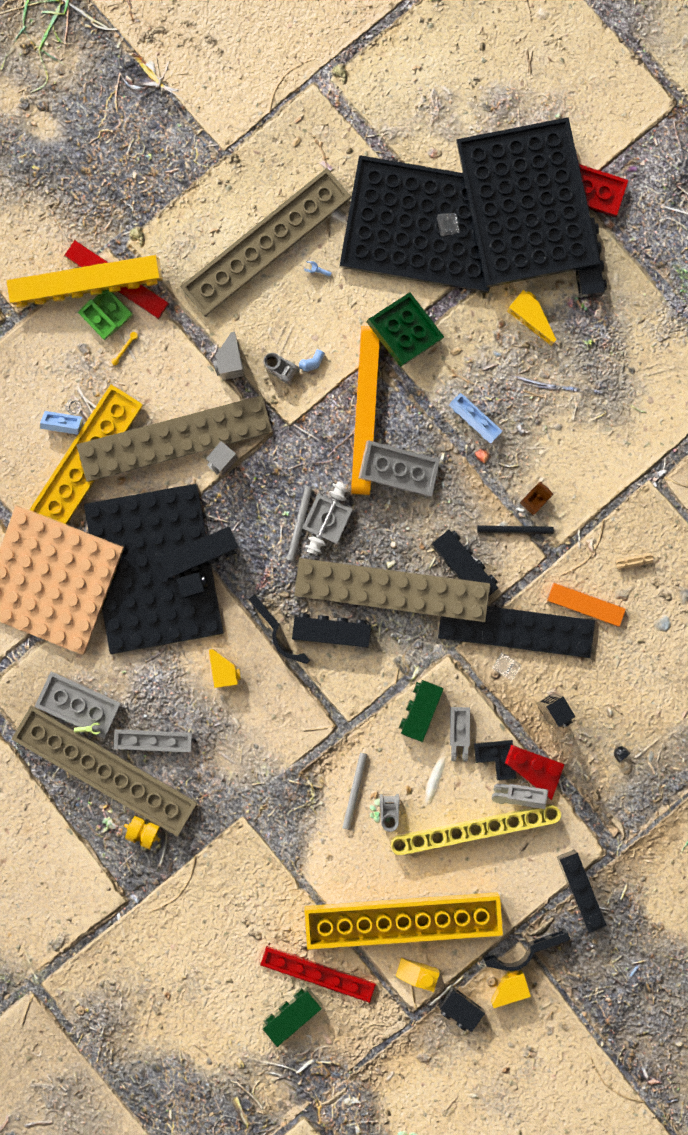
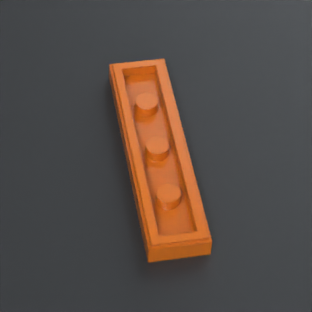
[547,583,626,627]

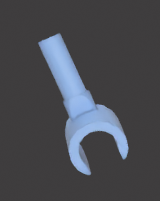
[304,261,332,277]

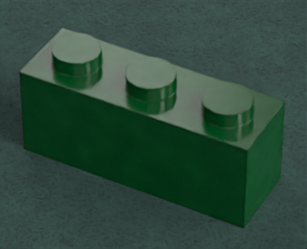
[398,679,444,743]
[262,986,322,1047]

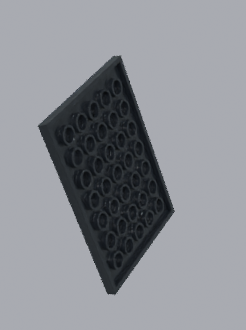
[456,117,600,288]
[339,155,490,293]
[84,483,224,654]

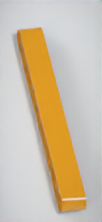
[351,326,380,495]

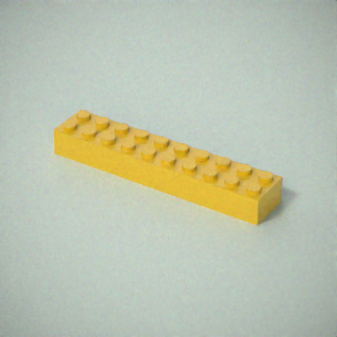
[304,892,503,949]

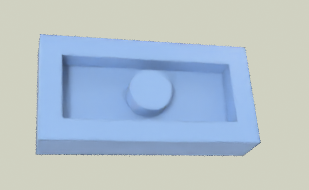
[40,411,83,435]

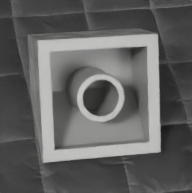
[213,332,245,380]

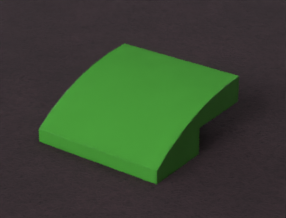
[78,290,134,340]

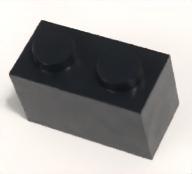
[439,986,485,1032]

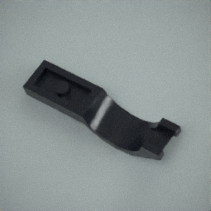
[249,594,310,664]
[484,929,570,971]

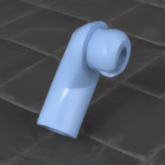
[299,349,325,372]

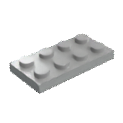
[358,440,440,497]
[34,671,121,739]

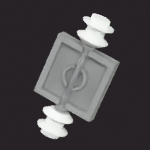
[302,482,353,556]

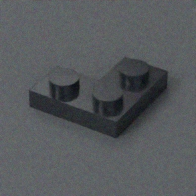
[474,740,517,781]

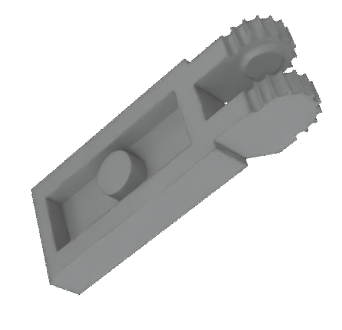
[450,707,470,761]
[491,783,548,809]

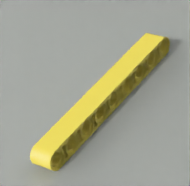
[391,804,561,855]

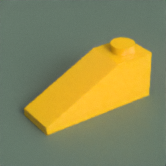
[507,290,556,346]

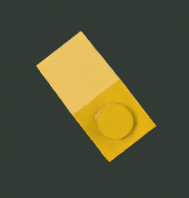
[209,649,241,688]
[396,957,439,992]
[491,970,531,1008]

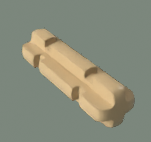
[615,553,653,570]

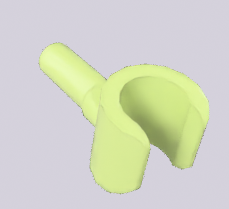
[74,722,101,734]

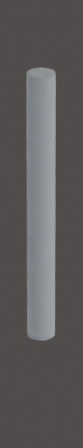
[287,486,312,561]
[342,752,367,830]

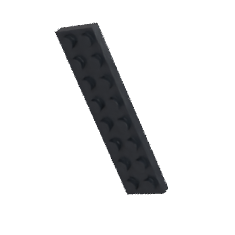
[438,606,595,658]

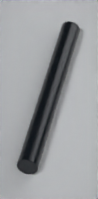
[477,525,554,534]

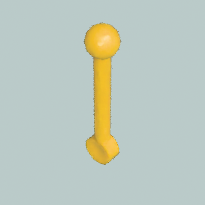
[111,332,138,366]

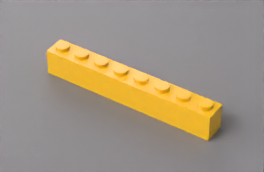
[6,255,163,308]

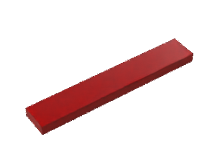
[64,240,169,320]
[260,945,376,1003]

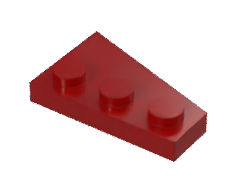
[505,745,565,800]

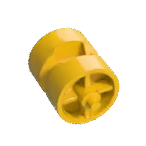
[124,816,161,850]

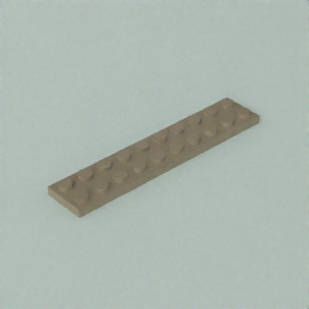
[180,168,351,317]
[76,395,272,482]
[294,558,490,622]
[12,705,198,837]

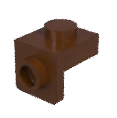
[520,482,553,516]

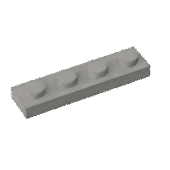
[114,729,193,752]

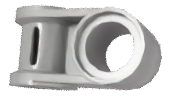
[264,353,300,385]
[380,794,399,832]

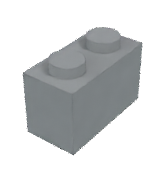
[206,441,238,475]

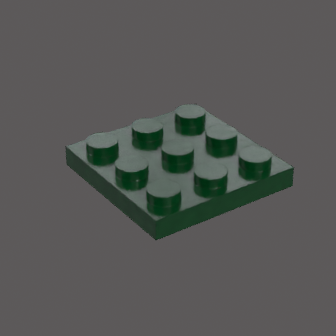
[366,292,444,367]

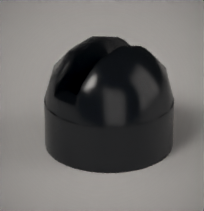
[614,746,631,763]

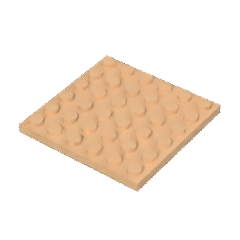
[0,505,124,655]

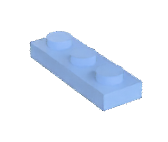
[449,393,502,444]

